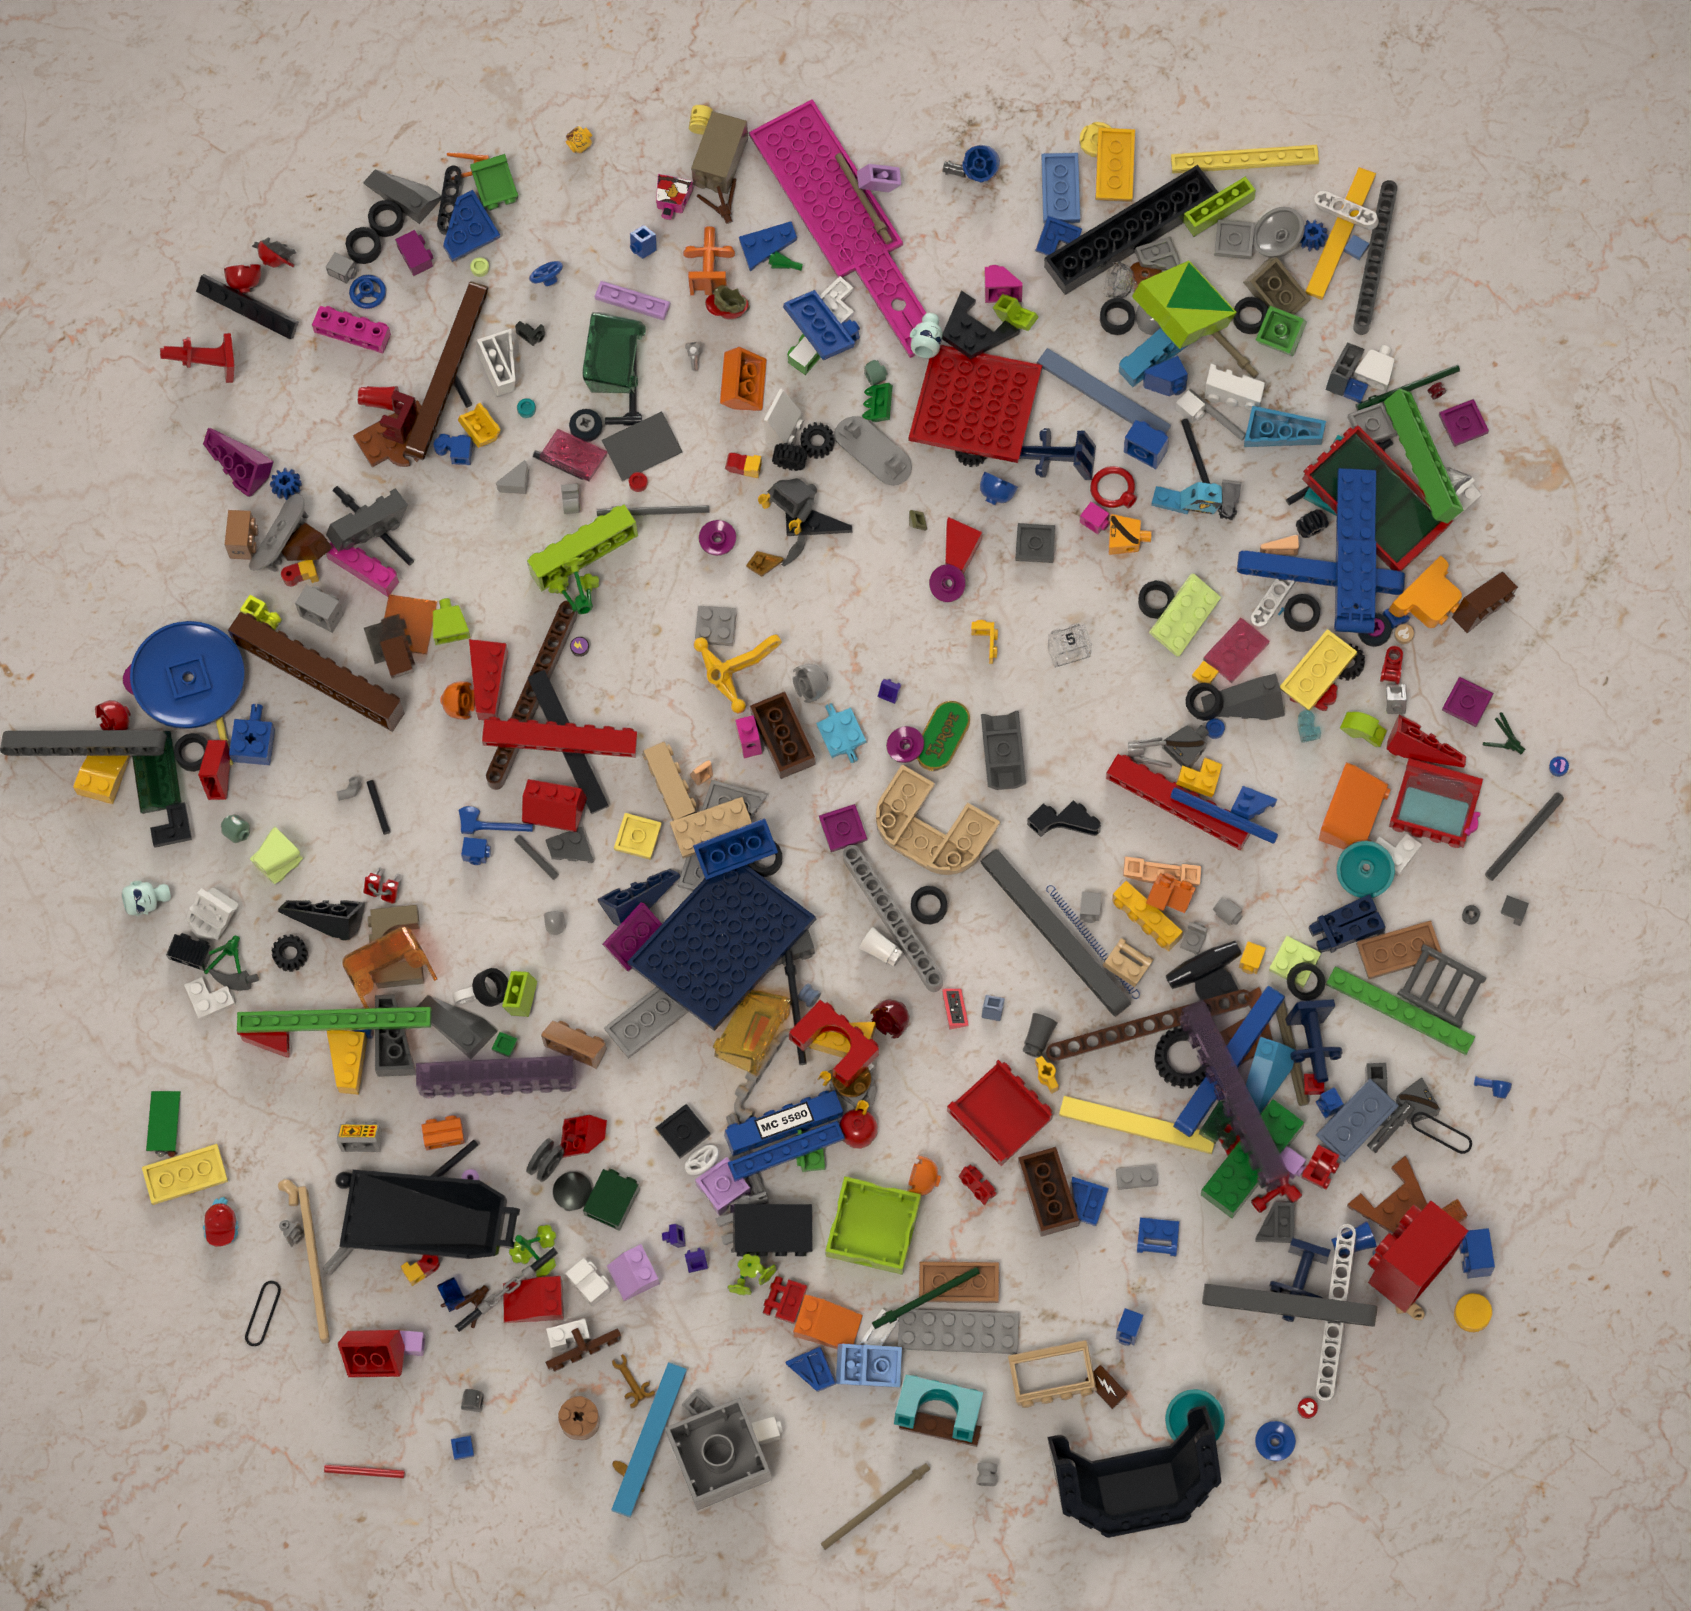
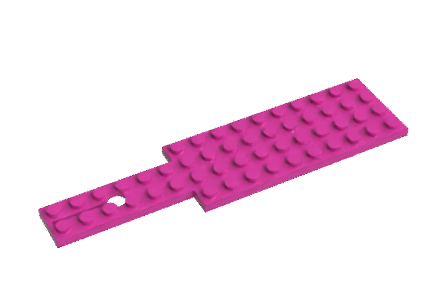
[749,99,942,358]

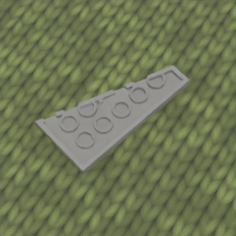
[677,780,767,891]

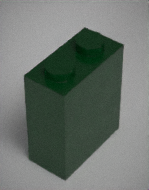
[583,1169,640,1231]

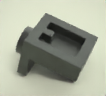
[515,321,545,346]

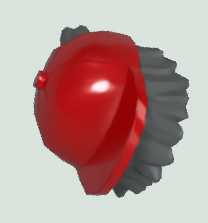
[252,237,296,268]

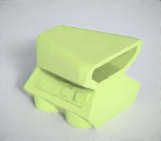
[250,827,303,884]

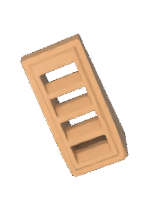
[1260,535,1299,555]
[690,760,713,786]

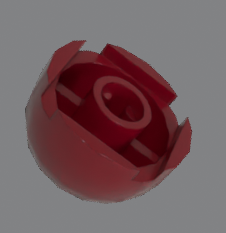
[870,999,910,1039]

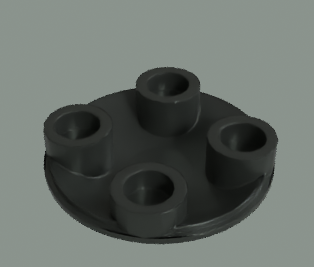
[553,1172,592,1211]

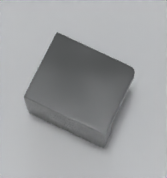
[1501,895,1529,926]

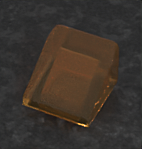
[1442,1199,1468,1222]

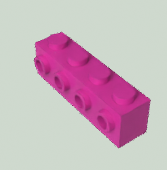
[312,306,391,354]
[326,542,399,597]

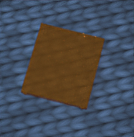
[378,595,437,655]

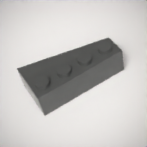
[375,995,417,1077]

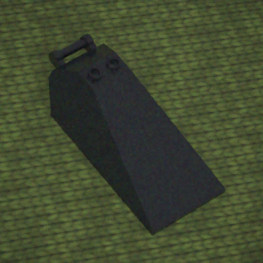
[339,1170,520,1259]

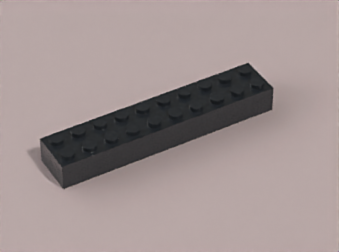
[1044,165,1218,295]

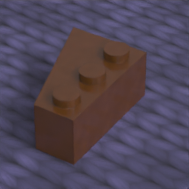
[1452,571,1518,633]
[380,635,415,679]

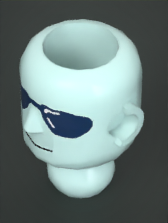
[910,313,942,358]
[122,880,171,916]

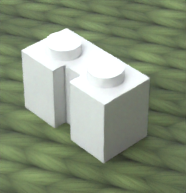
[565,1258,610,1307]
[546,1319,591,1353]

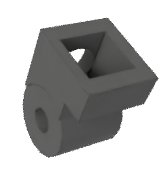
[461,1389,484,1412]

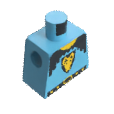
[1180,482,1222,514]

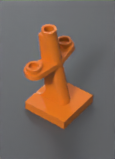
[683,226,735,295]

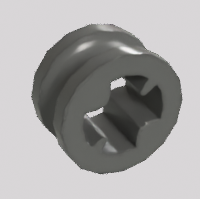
[1462,905,1480,925]

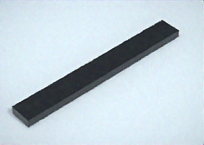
[527,670,609,814]

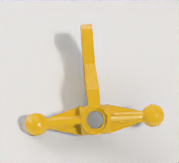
[693,634,782,714]

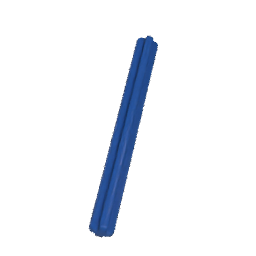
[1171,788,1278,844]

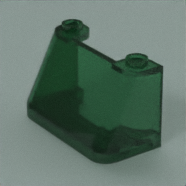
[583,312,646,394]

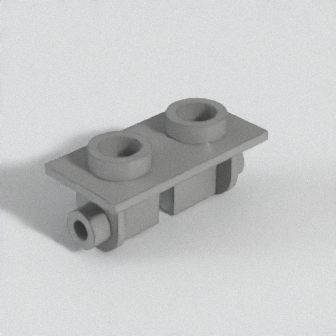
[279,1220,304,1247]

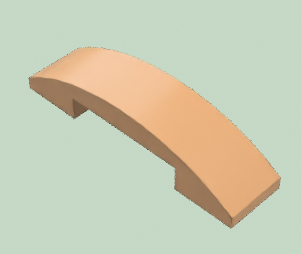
[1123,857,1201,886]

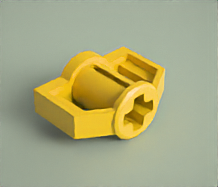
[1035,1056,1059,1094]

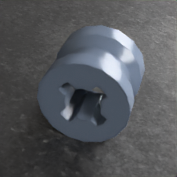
[798,983,821,1008]

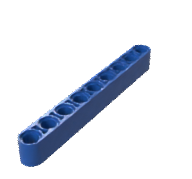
[1237,551,1405,595]
[1173,985,1285,1137]

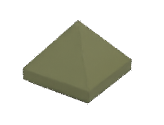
[909,510,927,531]

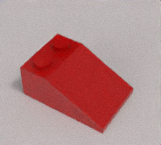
[503,1276,564,1323]

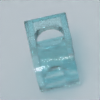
[1297,710,1321,743]

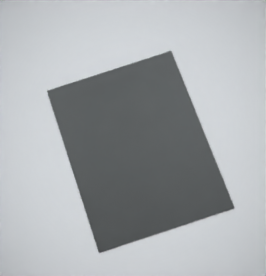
[602,411,682,481]

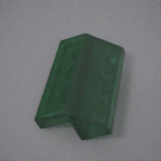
[132,731,181,814]

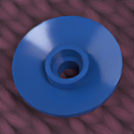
[1255,1421,1296,1461]

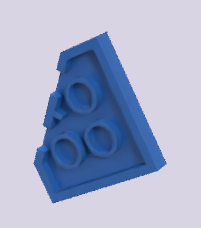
[443,190,500,262]

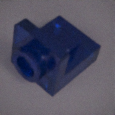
[437,1277,465,1312]

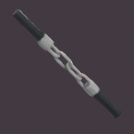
[455,1247,558,1332]

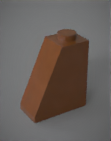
[281,523,332,561]

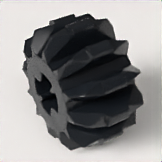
[1296,509,1329,538]

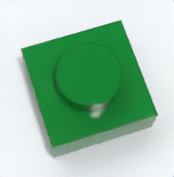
[492,1032,518,1058]

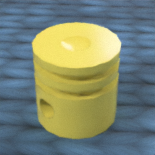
[689,105,713,135]

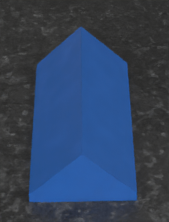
[693,819,778,880]

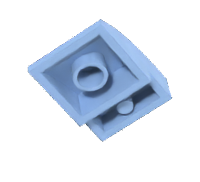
[836,1344,902,1387]

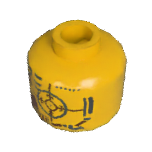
[565,126,593,153]

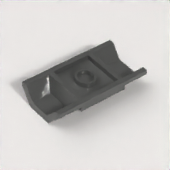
[981,711,1026,790]

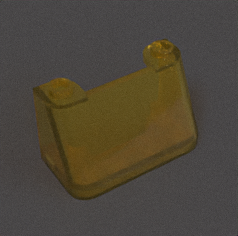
[713,990,792,1076]

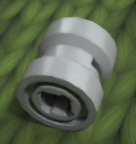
[976,1463,998,1486]

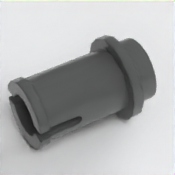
[942,160,965,177]

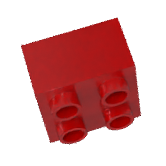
[1367,1201,1469,1313]

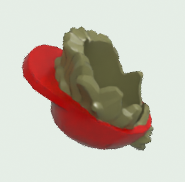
[705,285,750,320]

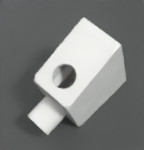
[1353,345,1395,393]

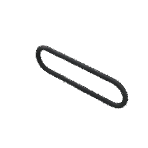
[1411,1112,1472,1154]
[245,1281,281,1346]

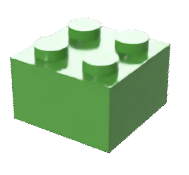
[1256,306,1307,357]

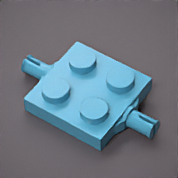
[816,703,867,763]

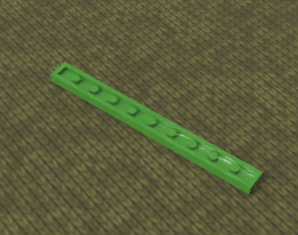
[237,1007,432,1033]

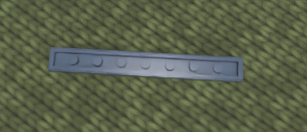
[1037,348,1171,433]

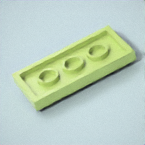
[1149,574,1221,657]

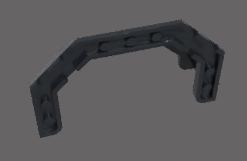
[1047,1405,1222,1538]

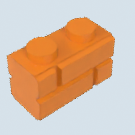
[421,1115,465,1151]

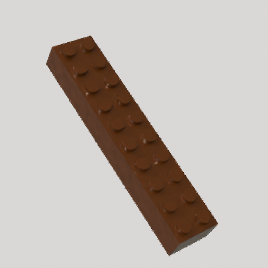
[228,612,405,732]

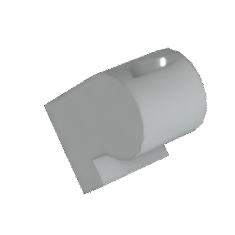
[561,483,580,514]

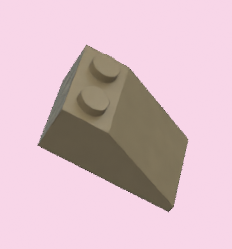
[1243,257,1311,315]

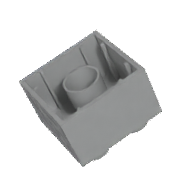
[665,1397,772,1511]

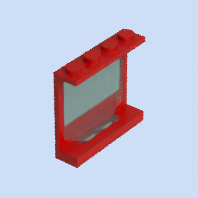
[1389,758,1483,848]

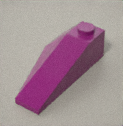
[203,428,274,497]

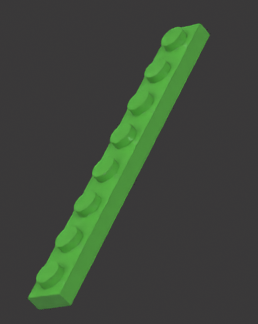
[1326,966,1475,1055]

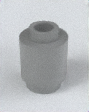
[1213,898,1243,926]

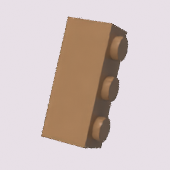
[541,1021,607,1069]

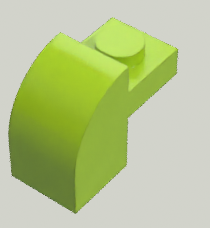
[993,294,1038,331]
[1340,712,1387,747]

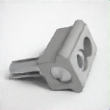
[685,342,700,371]

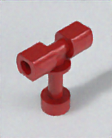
[1251,1165,1302,1213]

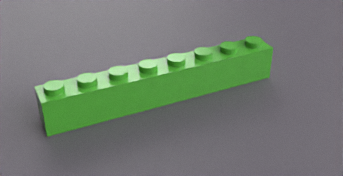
[1384,388,1464,523]

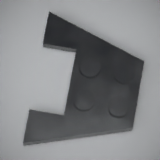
[942,290,1020,359]

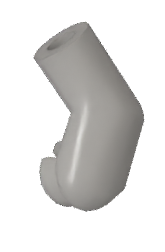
[337,777,361,801]

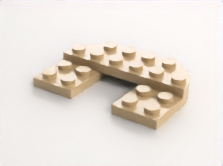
[876,765,1000,875]

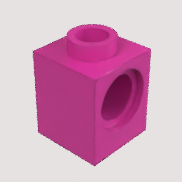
[1080,502,1110,534]

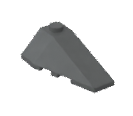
[363,169,441,224]
[417,995,498,1059]

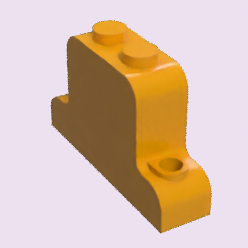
[1388,555,1462,628]

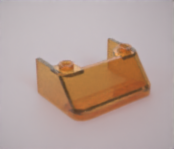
[342,927,437,1009]

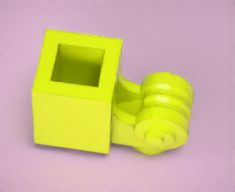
[240,595,282,631]

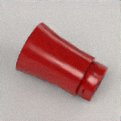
[357,386,399,412]

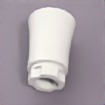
[859,927,903,967]

